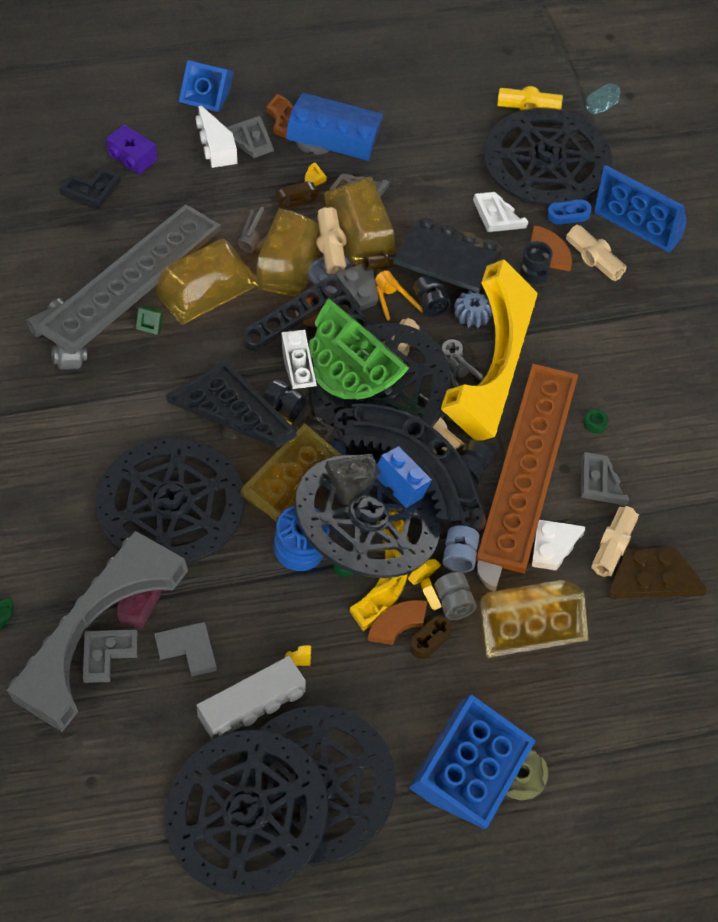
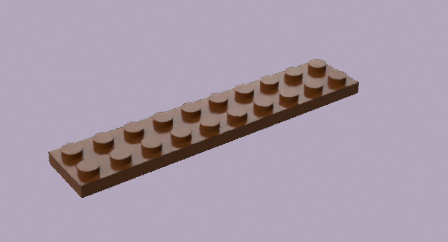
[476,364,578,574]

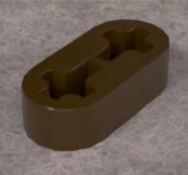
[276,181,319,208]
[410,616,452,659]

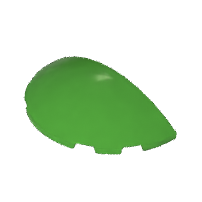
[309,299,409,400]

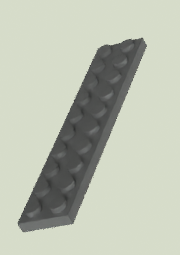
[37,204,221,354]

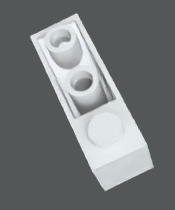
[196,106,237,168]
[282,330,316,389]

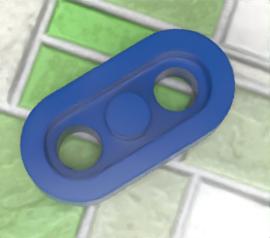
[547,200,592,224]

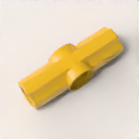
[497,86,563,111]

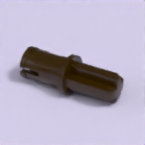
[362,252,399,271]

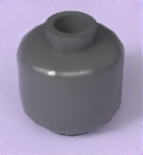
[51,344,87,370]

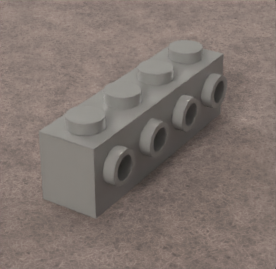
[197,656,305,740]

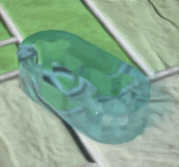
[586,84,621,114]

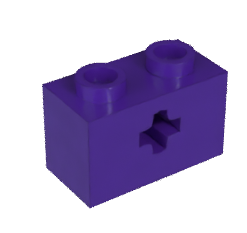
[106,124,157,174]

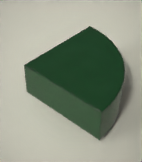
[0,597,14,629]

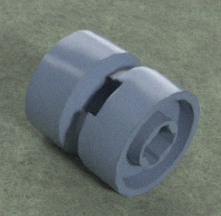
[443,526,480,573]

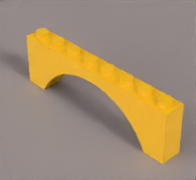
[441,260,538,441]

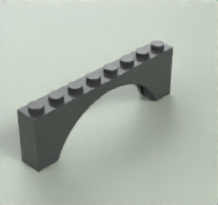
[7,531,188,732]

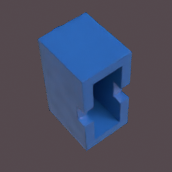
[373,446,432,508]

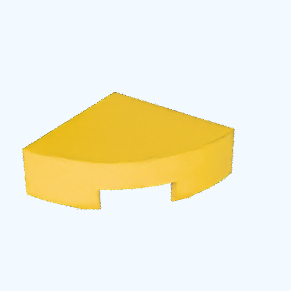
[305,162,326,186]
[408,559,441,585]
[421,578,442,611]
[285,645,311,666]

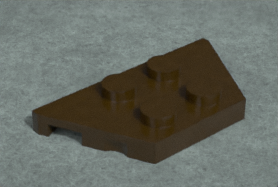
[608,548,707,598]

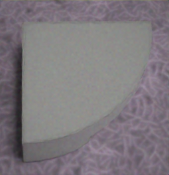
[477,560,502,592]

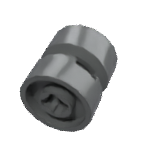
[434,572,477,620]

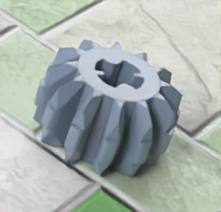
[454,290,493,328]

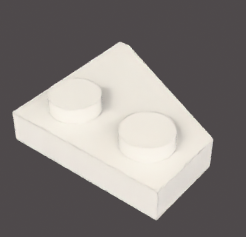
[473,192,528,232]
[532,520,585,570]

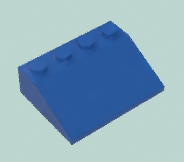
[286,92,384,161]
[594,166,687,253]
[409,694,536,829]

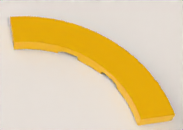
[350,511,409,631]

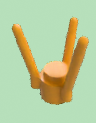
[375,271,423,321]

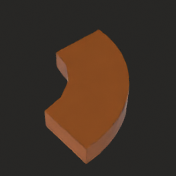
[266,94,293,141]
[531,225,572,271]
[368,600,427,645]

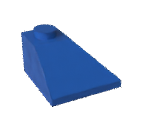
[179,60,234,112]

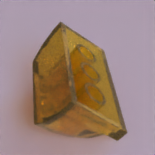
[323,176,395,267]
[257,208,321,297]
[157,238,258,325]
[240,423,342,522]
[480,580,589,658]

